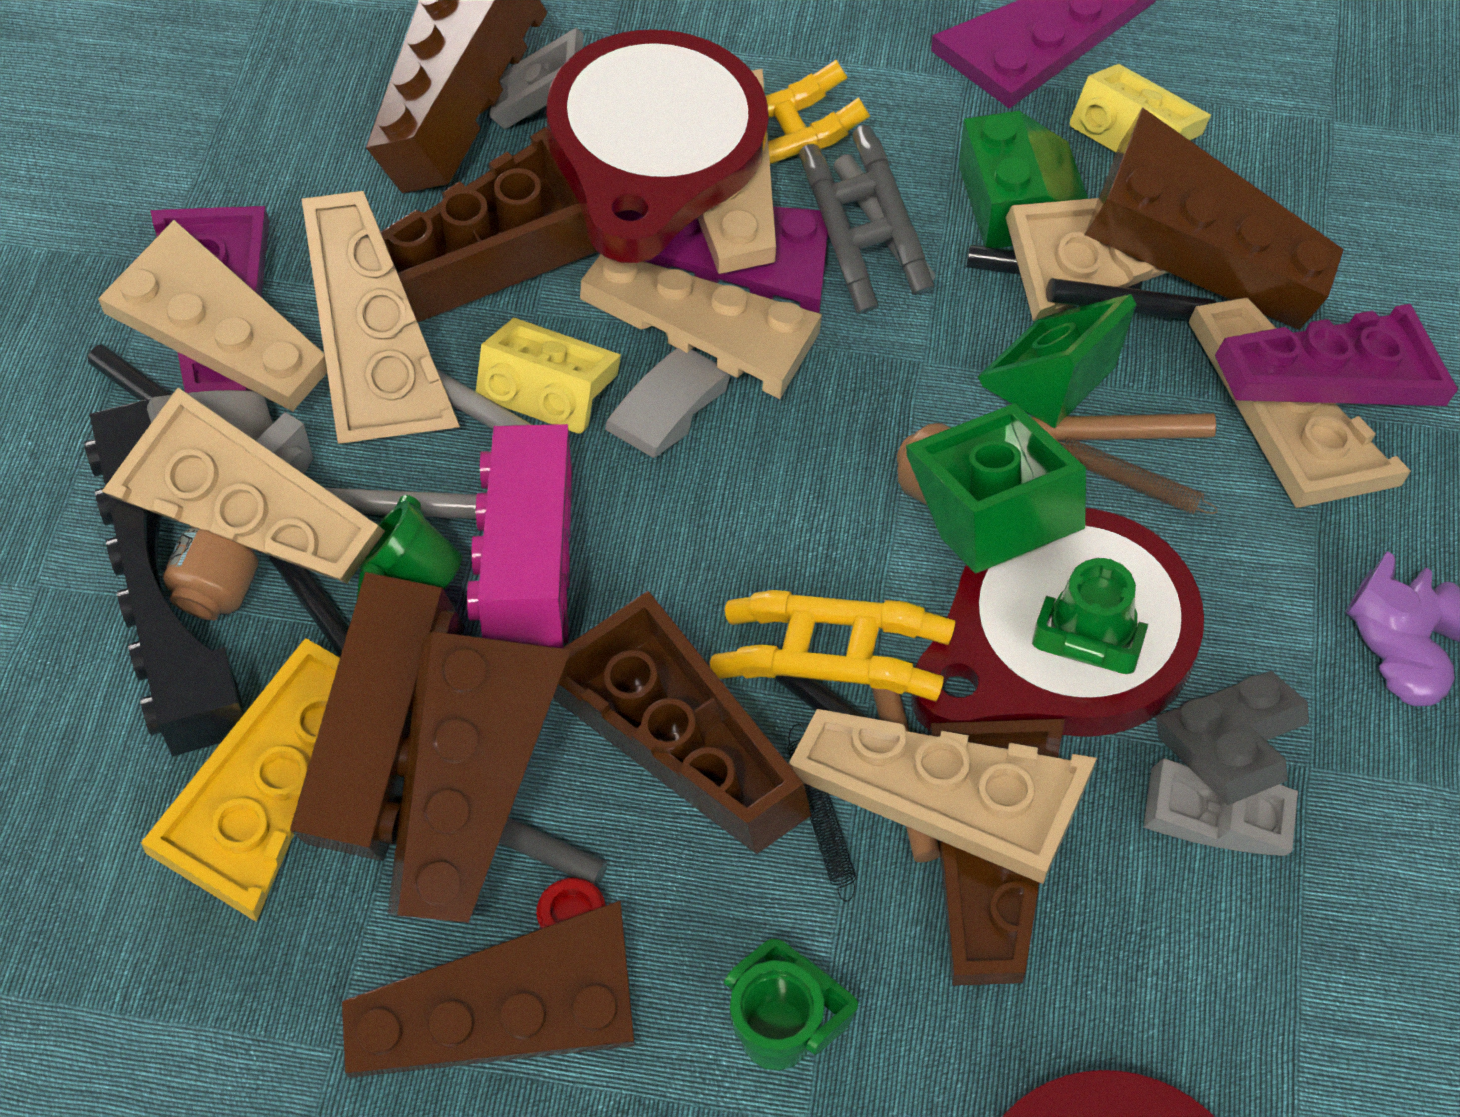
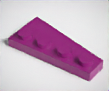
[931,0,1156,109]
[150,206,269,393]
[598,206,829,314]
[1215,303,1458,406]

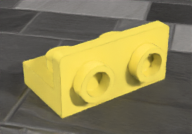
[1070,64,1211,152]
[476,318,621,434]

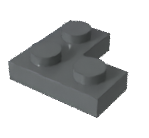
[1156,671,1309,805]

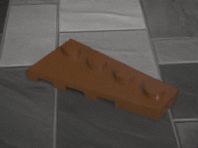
[930,719,1065,986]
[342,900,635,1078]

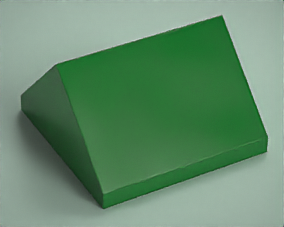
[977,294,1136,428]

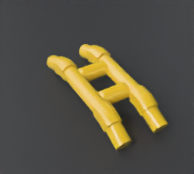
[766,59,871,164]
[710,590,955,701]

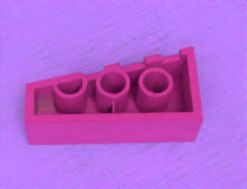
[467,424,572,648]

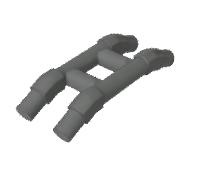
[799,125,935,314]

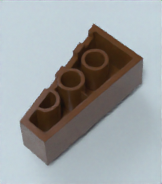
[366,0,548,193]
[1085,107,1344,330]
[381,126,598,322]
[290,572,465,861]
[553,591,811,855]
[387,631,570,923]

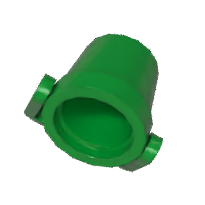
[357,495,463,598]
[1032,558,1149,674]
[724,939,858,1071]

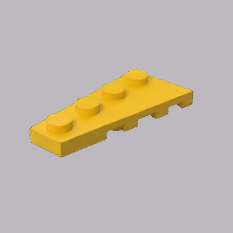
[141,638,340,922]

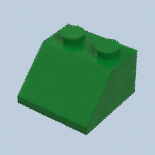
[959,110,1089,248]
[906,403,1086,574]

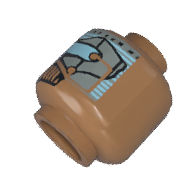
[163,527,259,621]

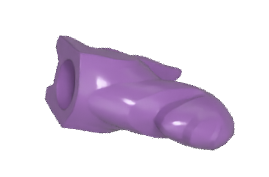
[1344,551,1460,706]

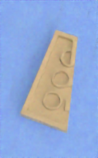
[697,68,776,274]
[302,191,460,444]
[1005,198,1168,321]
[98,220,327,411]
[580,254,822,399]
[1188,298,1411,508]
[102,388,385,584]
[788,709,1097,884]

